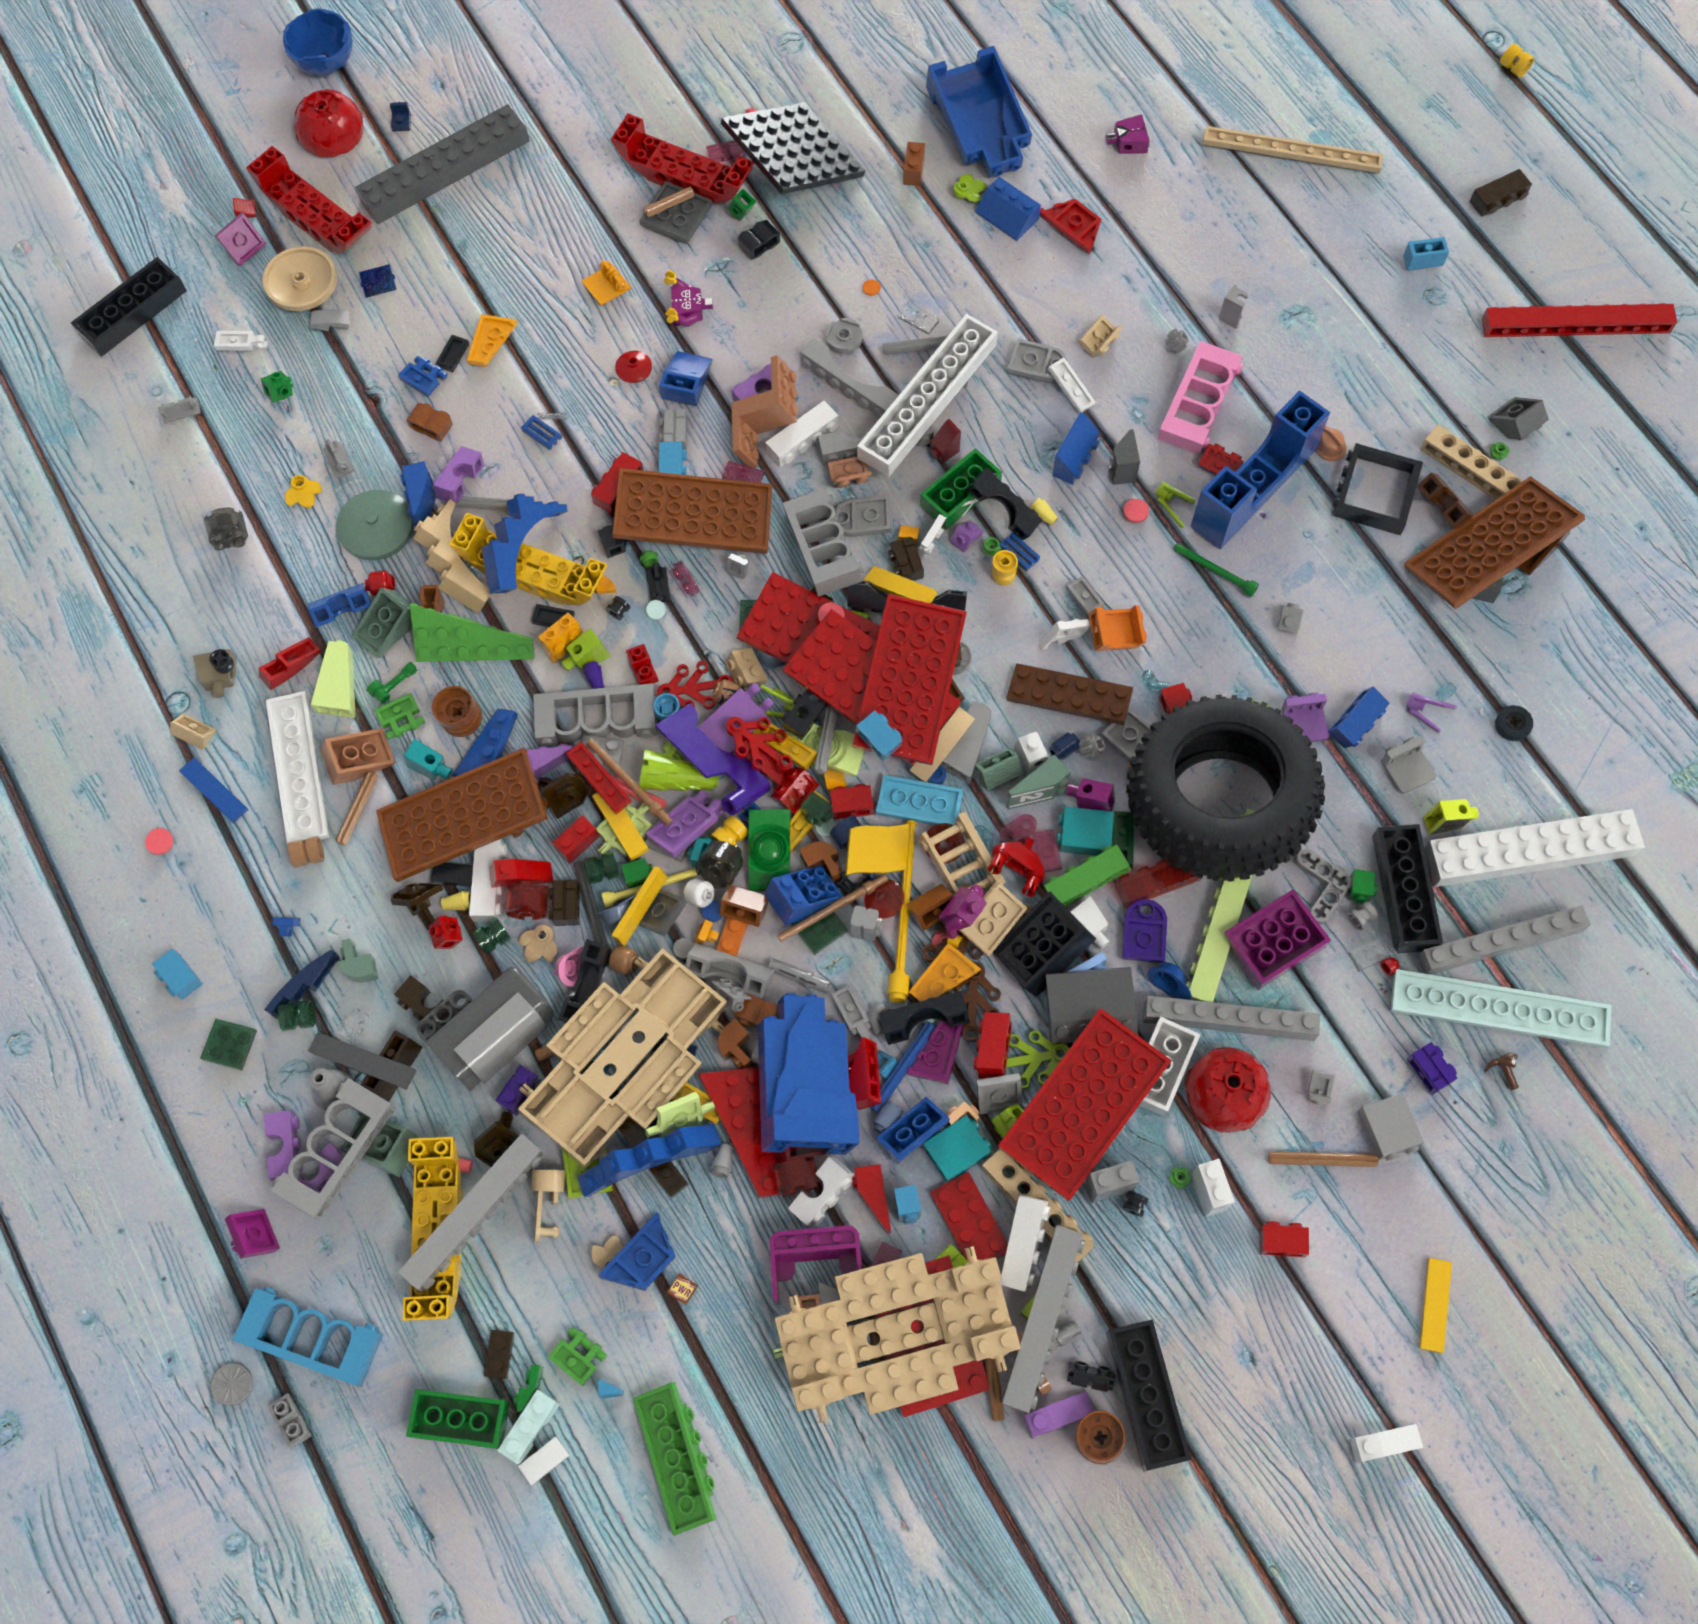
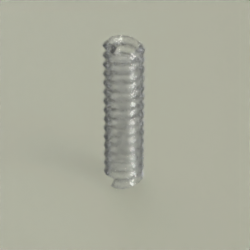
[537,412,567,420]

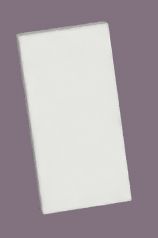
[518,1436,570,1486]

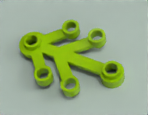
[1006,1030,1070,1090]

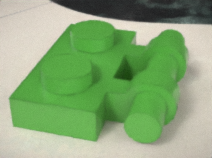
[375,693,426,740]
[548,1327,607,1386]

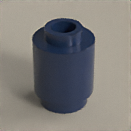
[1049,732,1080,760]

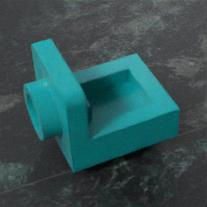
[688,837,718,868]

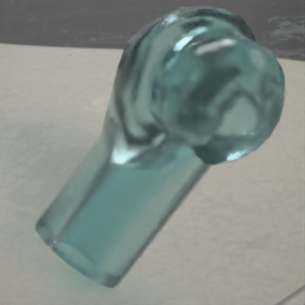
[1142,669,1169,691]
[975,825,993,854]

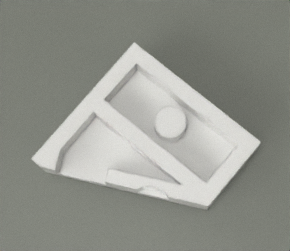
[1039,619,1090,650]

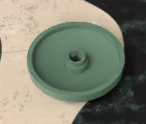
[336,490,414,561]

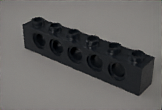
[782,689,828,740]

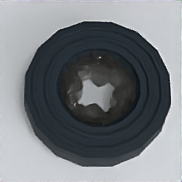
[1495,705,1533,741]

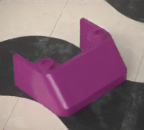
[770,1225,862,1305]

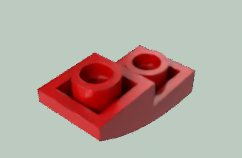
[626,644,659,685]

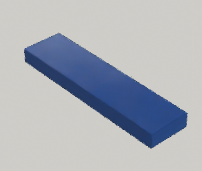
[179,758,249,824]

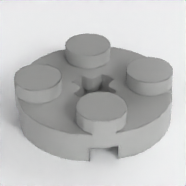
[826,318,863,355]

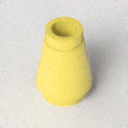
[1030,498,1058,526]
[441,890,471,911]

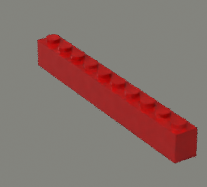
[1482,303,1677,337]

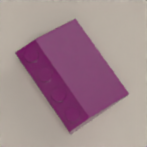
[1224,889,1331,991]

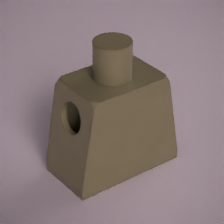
[193,649,237,698]

